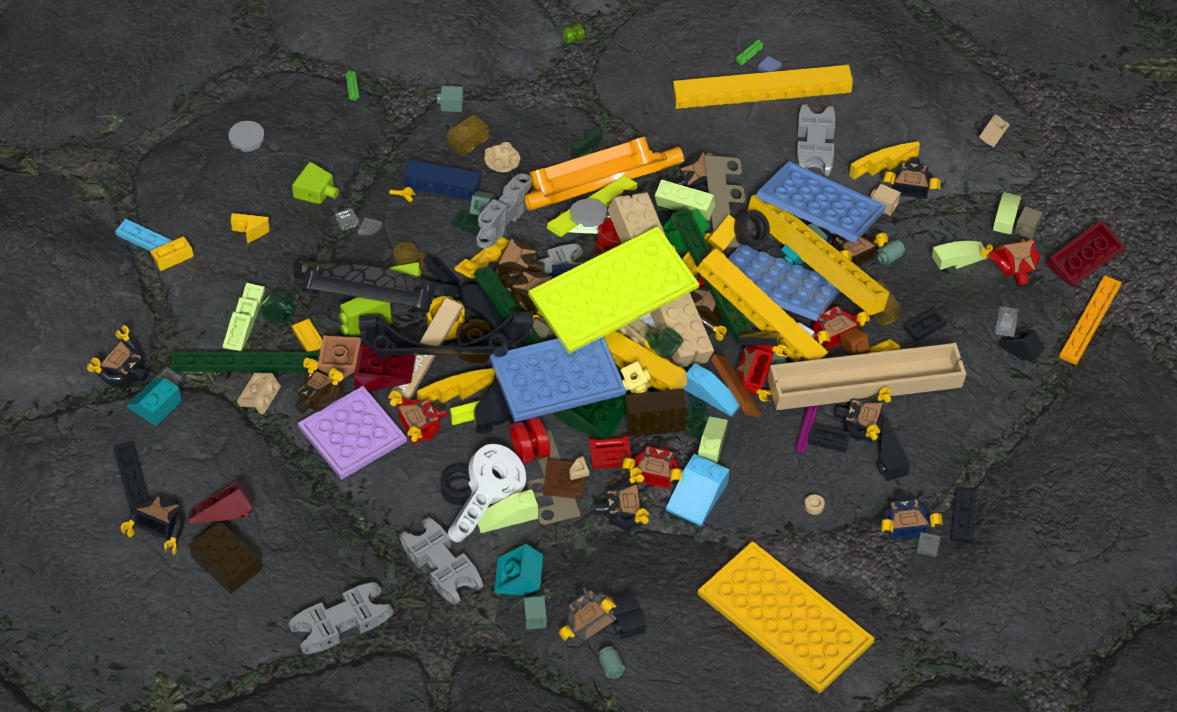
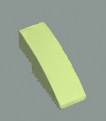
[993,192,1021,234]
[932,241,987,270]

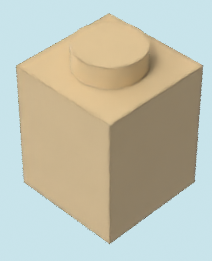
[979,114,1010,147]
[870,184,901,216]

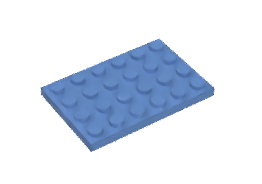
[757,161,887,243]
[728,245,840,321]
[490,336,626,422]

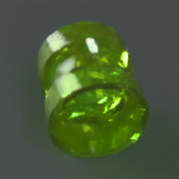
[562,23,585,45]

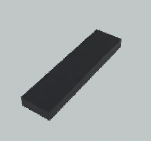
[113,442,149,513]

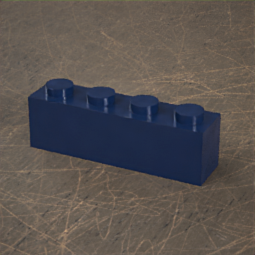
[404,160,481,200]

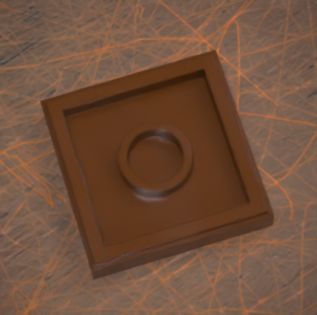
[543,459,587,499]

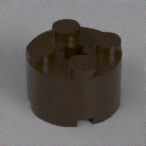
[456,319,493,364]

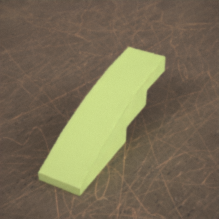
[223,283,266,352]

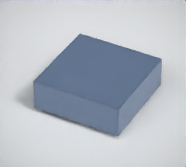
[757,56,782,73]

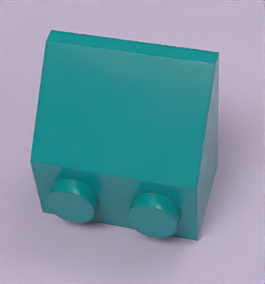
[126,378,182,426]
[494,544,543,595]

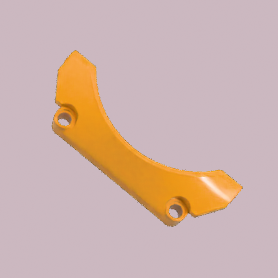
[525,136,684,211]

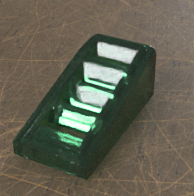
[451,210,486,240]

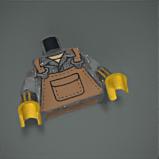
[559,588,616,641]

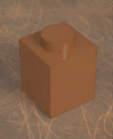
[840,328,870,356]

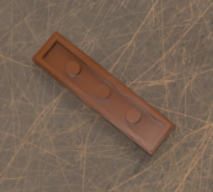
[711,354,762,418]

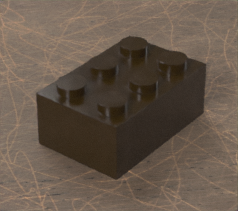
[624,389,687,437]
[189,521,262,594]

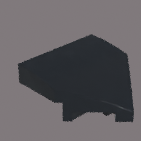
[738,332,780,346]

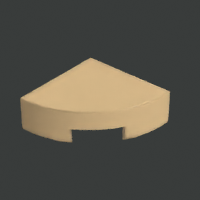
[569,456,589,480]

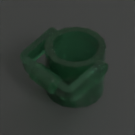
[259,291,295,325]
[645,326,684,360]

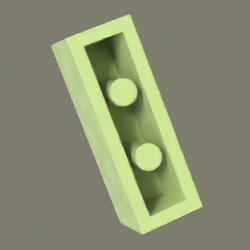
[655,180,716,221]

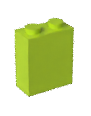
[339,297,392,338]

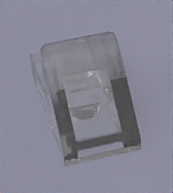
[995,306,1019,337]

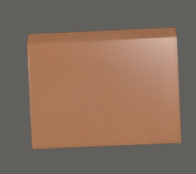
[317,336,361,379]

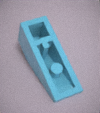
[684,363,740,417]

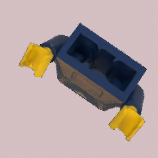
[880,493,943,540]

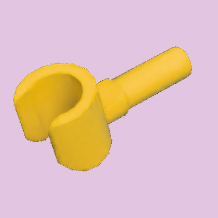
[389,187,416,202]

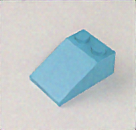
[666,454,729,526]

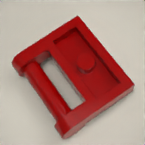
[589,435,632,469]

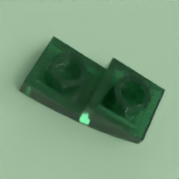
[571,127,602,159]
[685,401,709,438]

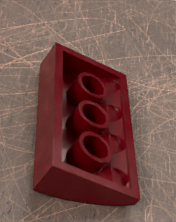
[1045,220,1126,287]

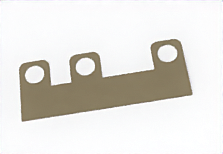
[704,155,745,248]
[527,430,581,525]

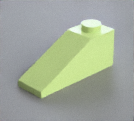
[698,416,728,464]
[477,490,538,533]

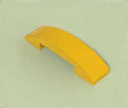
[455,237,509,278]

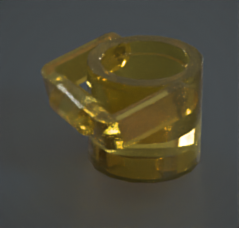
[393,242,426,271]

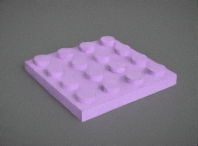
[298,386,407,480]

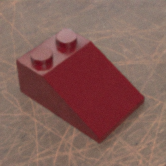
[354,345,417,391]
[188,479,253,524]

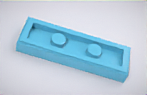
[115,219,172,251]

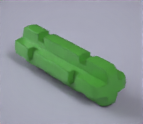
[736,40,763,65]
[346,70,360,101]

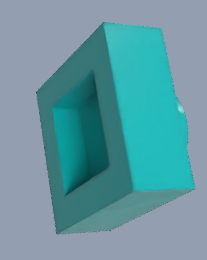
[781,245,803,265]

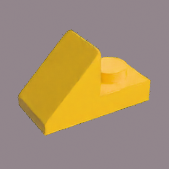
[231,213,270,243]

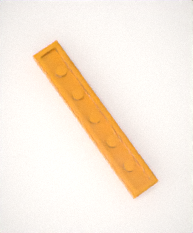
[1059,275,1122,365]

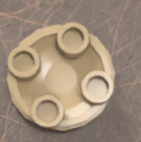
[484,142,520,172]

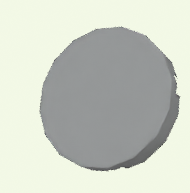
[228,121,265,152]
[570,199,607,227]

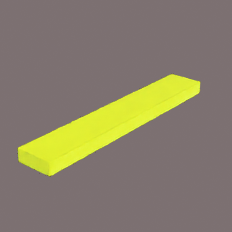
[547,175,637,237]

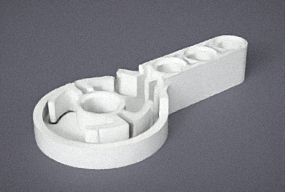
[448,444,526,542]

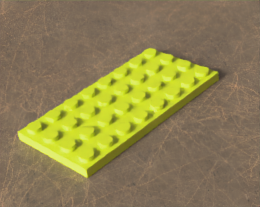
[528,226,699,354]

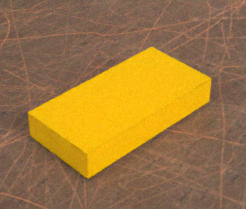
[708,215,736,253]
[292,318,322,352]

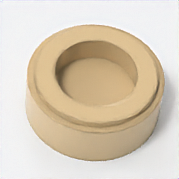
[804,494,825,515]

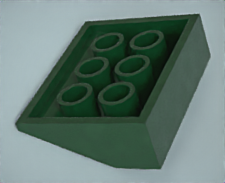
[553,364,631,439]

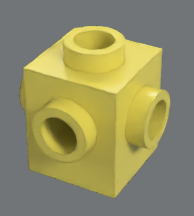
[621,361,652,394]

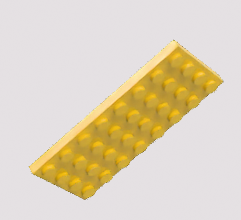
[698,541,875,694]

